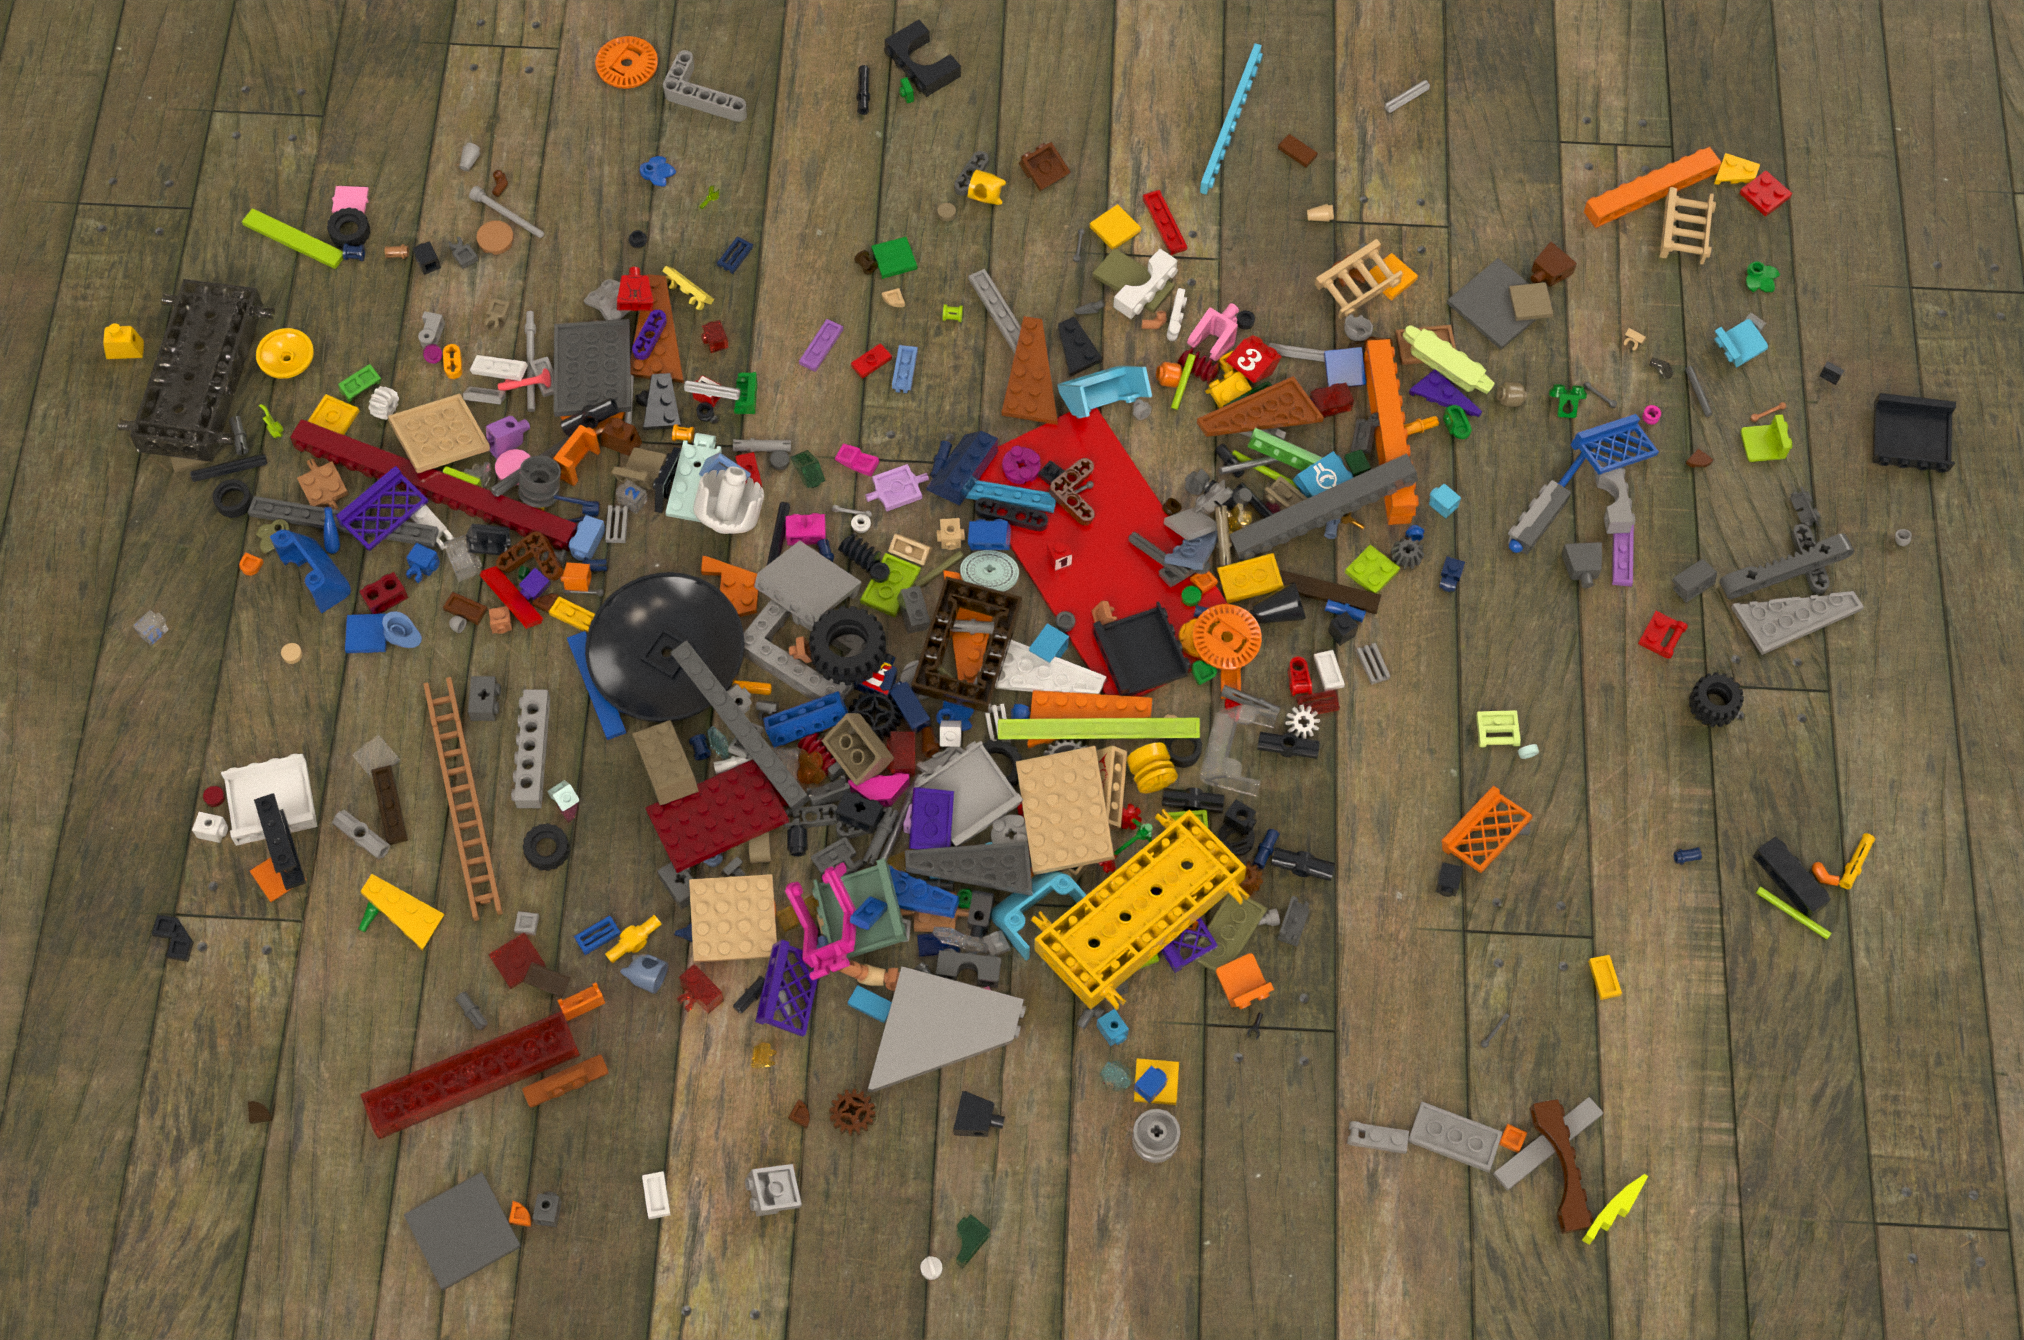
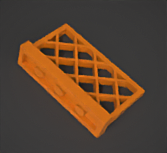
[1442,786,1532,873]

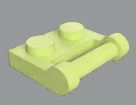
[1476,710,1520,747]

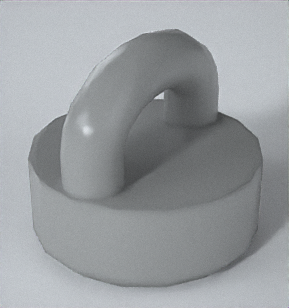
[1133,399,1152,420]

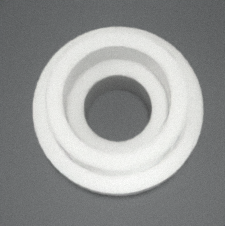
[851,514,871,533]

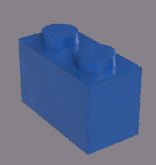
[968,519,1011,550]

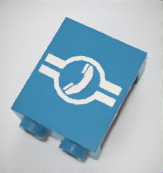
[1293,451,1354,498]

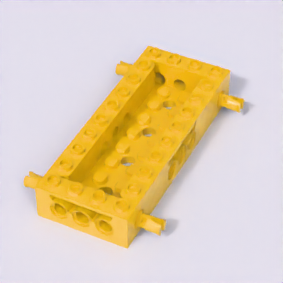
[1031,809,1250,1010]

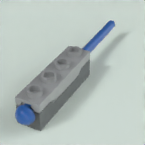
[1508,446,1593,555]

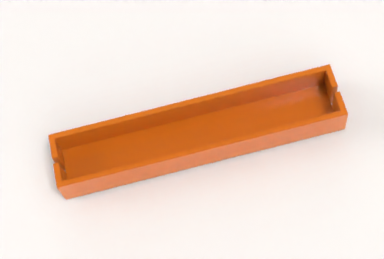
[1363,339,1419,525]

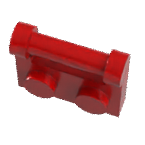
[1638,611,1688,659]

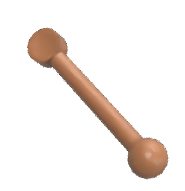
[1751,402,1786,422]

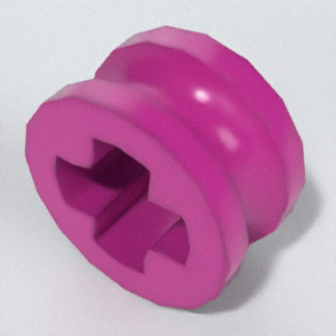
[1642,405,1661,425]

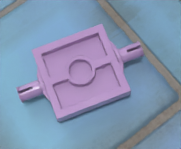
[865,464,929,512]

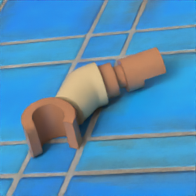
[838,960,900,991]

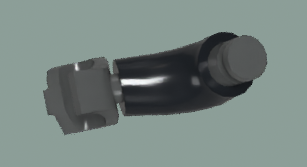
[1185,469,1252,511]

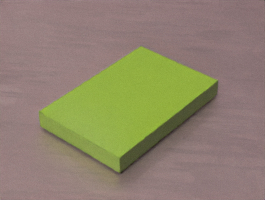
[860,553,921,618]

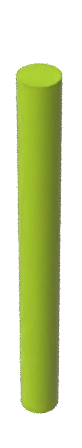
[1232,450,1299,490]
[1756,886,1832,940]

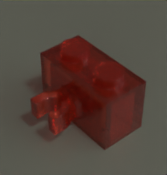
[1309,382,1354,418]
[677,964,724,1014]

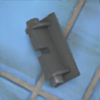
[1790,486,1820,527]

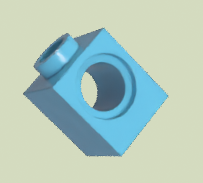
[1429,484,1461,519]

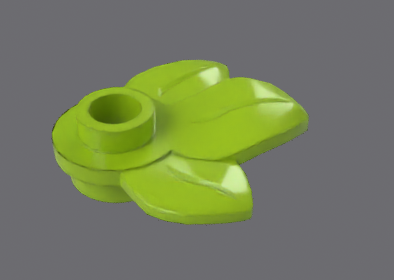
[259,404,284,439]

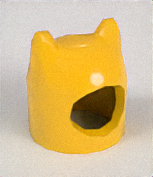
[968,169,1006,205]

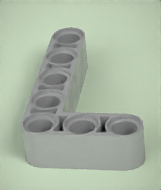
[663,50,747,122]

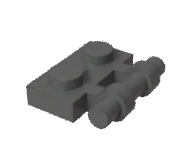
[811,836,864,876]

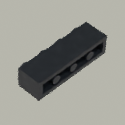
[1753,836,1831,918]

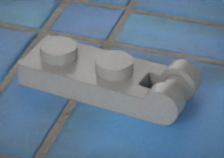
[1347,1121,1409,1154]

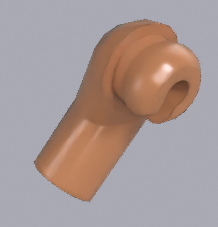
[1142,311,1167,329]

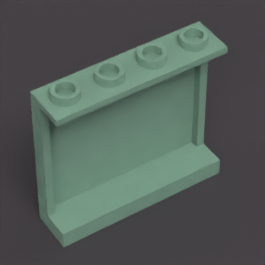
[812,858,908,959]

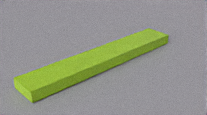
[242,208,343,269]

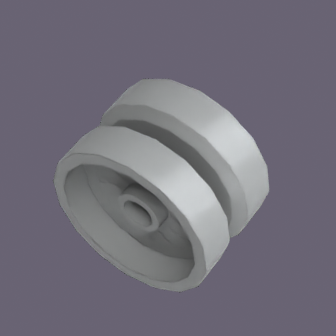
[1132,1109,1180,1163]

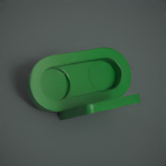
[1549,384,1587,418]
[1443,405,1472,439]

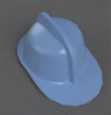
[382,611,422,648]

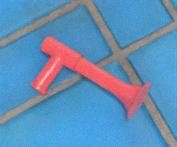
[498,368,551,391]

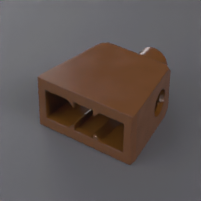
[1530,242,1577,286]
[601,417,642,456]

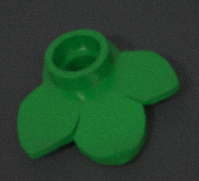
[1746,261,1780,292]

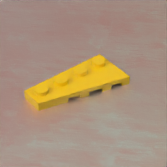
[361,874,444,951]

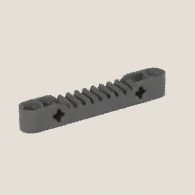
[1719,533,1855,599]

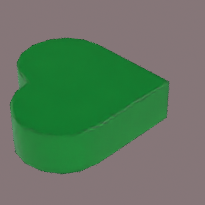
[1191,660,1217,685]

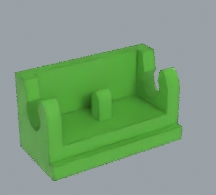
[338,364,381,403]

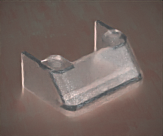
[1200,705,1278,796]

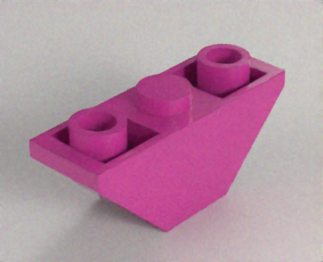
[848,773,910,807]

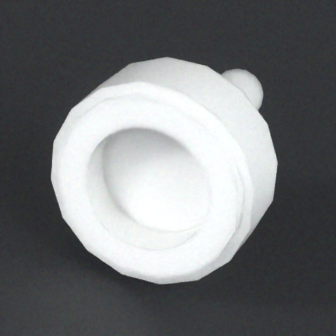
[921,1256,942,1280]

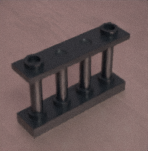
[254,793,306,890]

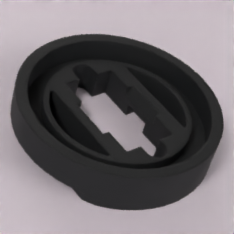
[1218,824,1255,856]

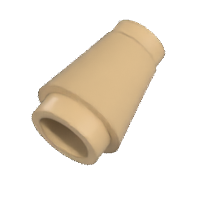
[1307,204,1334,222]

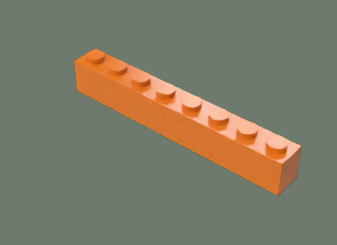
[1584,147,1722,228]

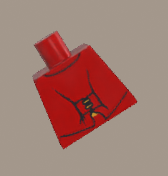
[617,267,653,311]

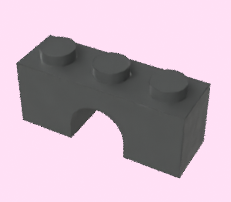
[936,949,1001,988]

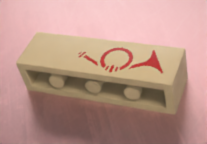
[1097,746,1127,831]

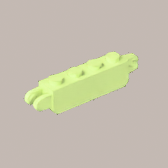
[1403,325,1495,394]

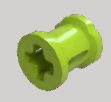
[943,304,963,322]

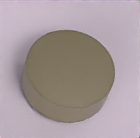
[938,203,956,221]

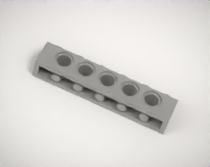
[511,690,550,808]

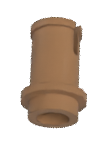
[385,244,409,259]

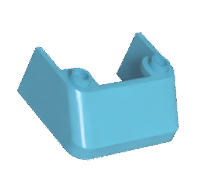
[1057,366,1152,418]
[991,871,1086,961]

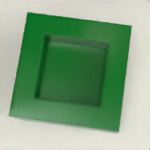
[899,77,914,104]

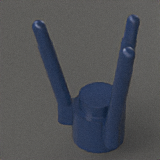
[554,495,599,523]

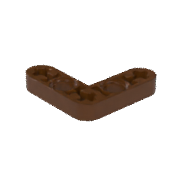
[1049,458,1095,525]
[496,531,563,581]

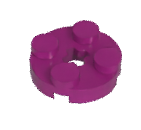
[1002,446,1041,484]

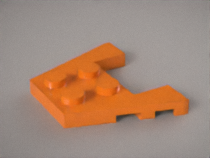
[701,556,759,617]

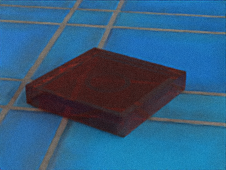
[488,933,546,989]

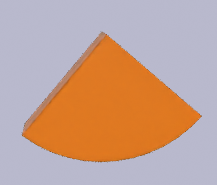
[509,1201,531,1227]

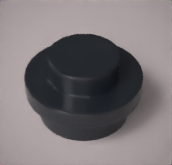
[628,230,647,248]

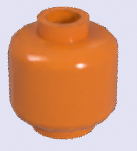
[1156,362,1183,388]

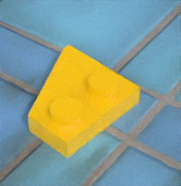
[1714,153,1760,184]

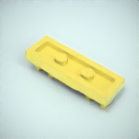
[663,266,714,310]

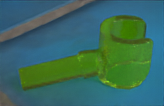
[699,185,719,209]

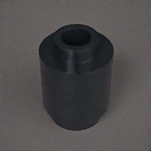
[787,825,808,857]

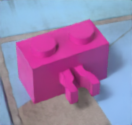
[786,513,826,546]

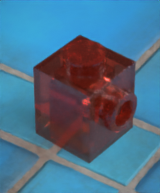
[701,320,729,353]

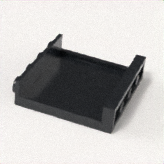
[1872,393,1956,473]
[1092,601,1190,696]

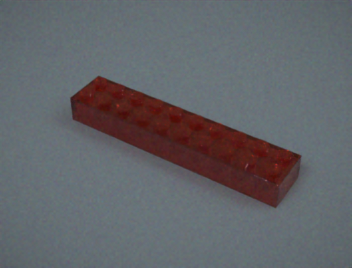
[360,1011,580,1139]

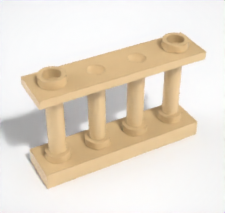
[1659,187,1716,264]
[1314,239,1403,319]

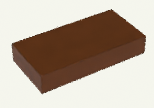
[1278,134,1318,168]
[443,592,488,625]

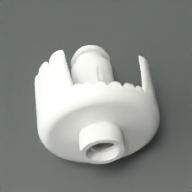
[693,467,764,534]

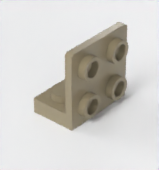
[612,448,667,490]

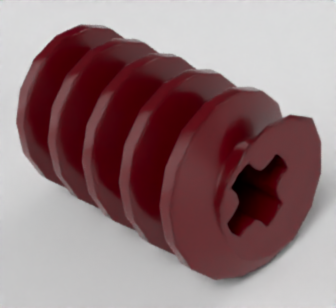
[1177,347,1219,384]
[797,732,837,776]

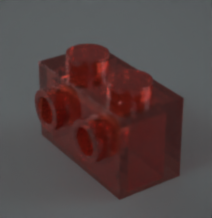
[887,732,915,777]

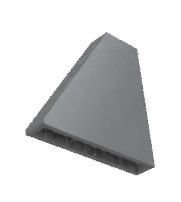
[868,967,1026,1093]

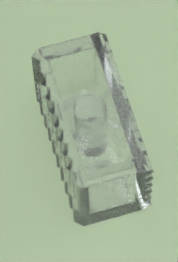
[443,535,482,582]

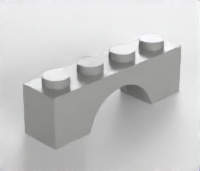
[1594,460,1635,534]

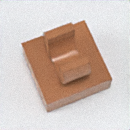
[1091,601,1117,625]
[789,636,812,663]

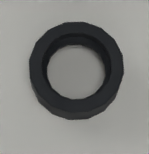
[213,479,252,518]
[1164,738,1202,768]

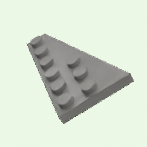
[1731,591,1864,655]

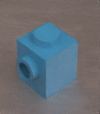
[1096,1009,1129,1047]

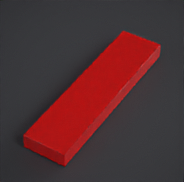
[1142,190,1187,256]
[480,566,543,629]

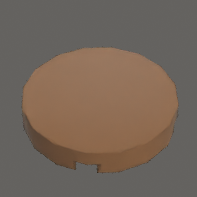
[476,221,514,255]

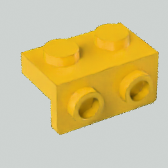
[1205,369,1252,409]

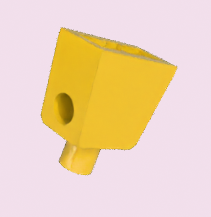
[103,323,144,359]

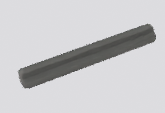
[1128,532,1190,579]

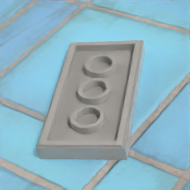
[1408,1102,1503,1173]

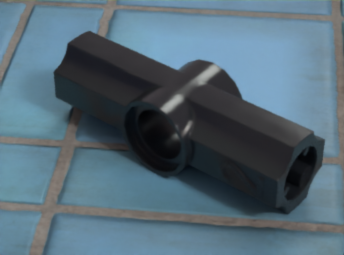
[561,397,619,437]
[1257,732,1320,759]
[1162,787,1224,813]
[1271,847,1335,881]

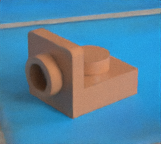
[489,606,512,634]

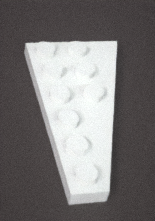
[973,640,1106,694]

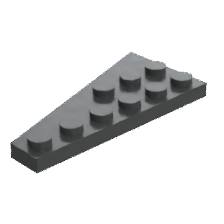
[905,842,1033,896]

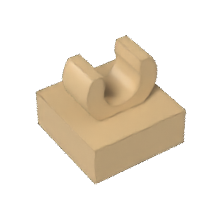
[1624,328,1647,351]

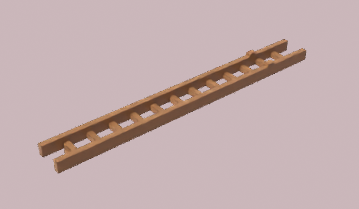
[423,677,503,921]

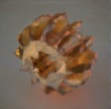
[1239,861,1263,896]

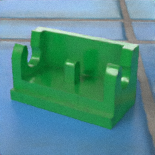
[734,372,758,414]

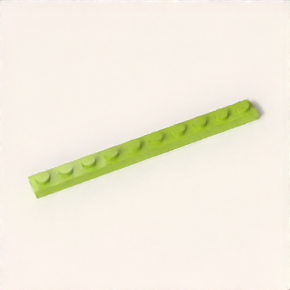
[998,718,1200,739]

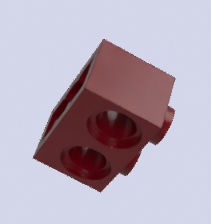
[359,572,409,614]

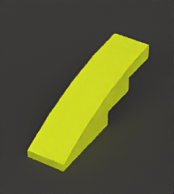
[1582,1174,1648,1245]

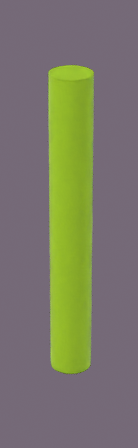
[1171,354,1196,410]

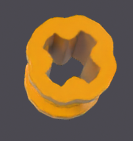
[672,424,694,443]

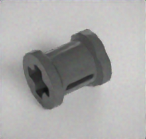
[544,550,567,568]

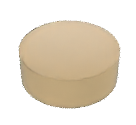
[281,643,302,664]

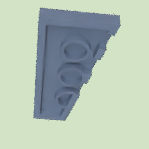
[1165,530,1218,570]

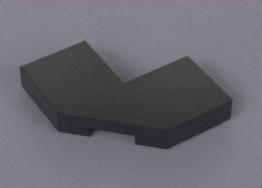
[152,915,194,962]

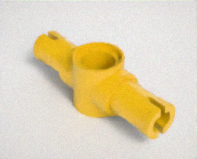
[605,915,662,964]

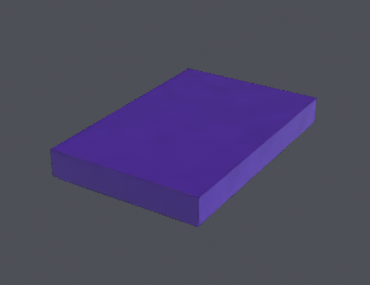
[909,787,954,850]

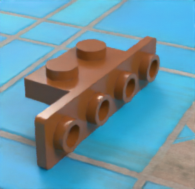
[522,1054,609,1108]

